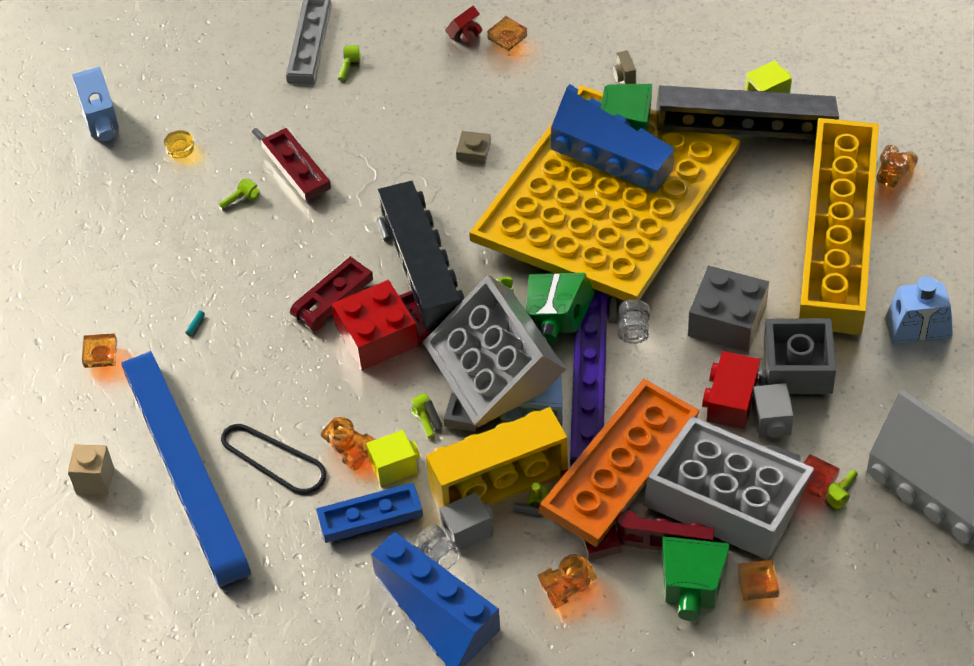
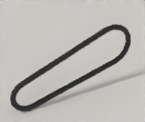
[221,424,326,494]

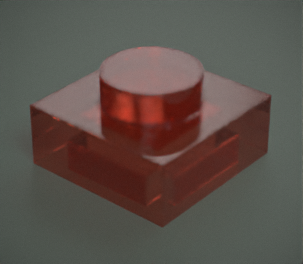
[804,454,840,500]

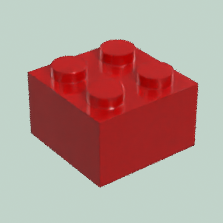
[332,280,419,371]

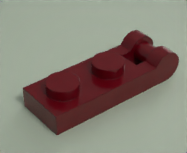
[290,256,373,332]
[617,510,714,551]

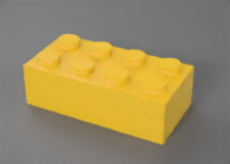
[426,407,568,509]

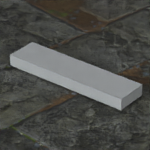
[286,0,332,83]

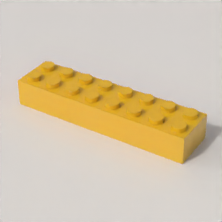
[799,118,879,335]

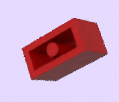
[702,351,761,429]

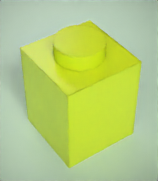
[745,60,792,93]
[366,430,420,487]

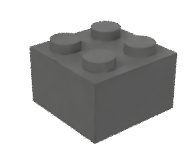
[688,265,769,352]
[763,318,836,394]

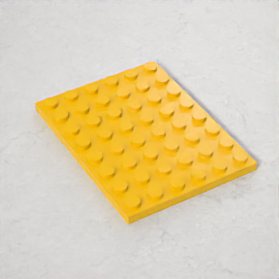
[469,85,740,305]

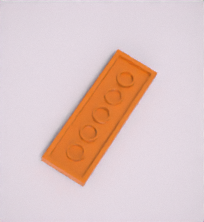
[538,378,700,547]

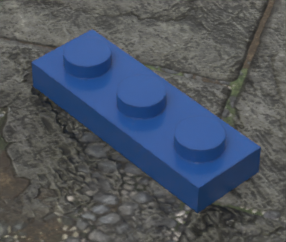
[316,482,423,543]

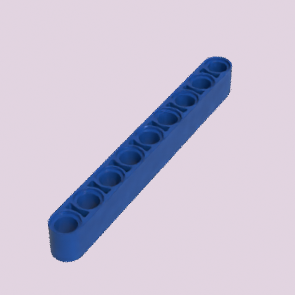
[121,351,251,588]

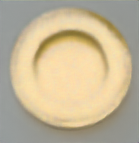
[164,130,195,158]

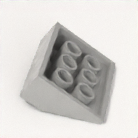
[423,275,566,427]
[866,389,974,548]
[643,416,814,560]

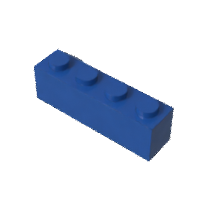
[551,84,675,192]
[371,531,501,666]

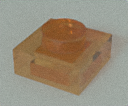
[487,16,527,51]
[81,333,117,368]
[738,560,779,601]

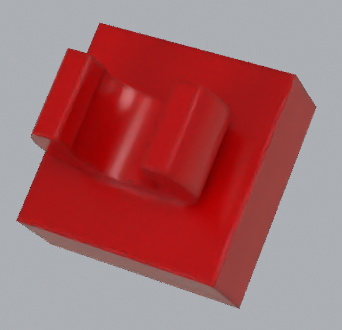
[445,6,483,44]

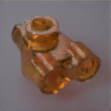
[877,145,918,188]
[320,417,376,471]
[537,554,598,609]

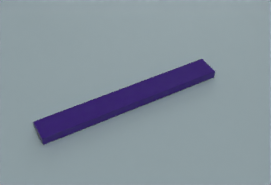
[570,289,608,466]

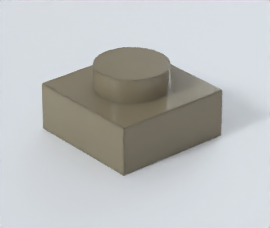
[613,50,636,84]
[456,131,491,163]

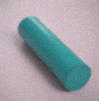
[185,310,205,336]

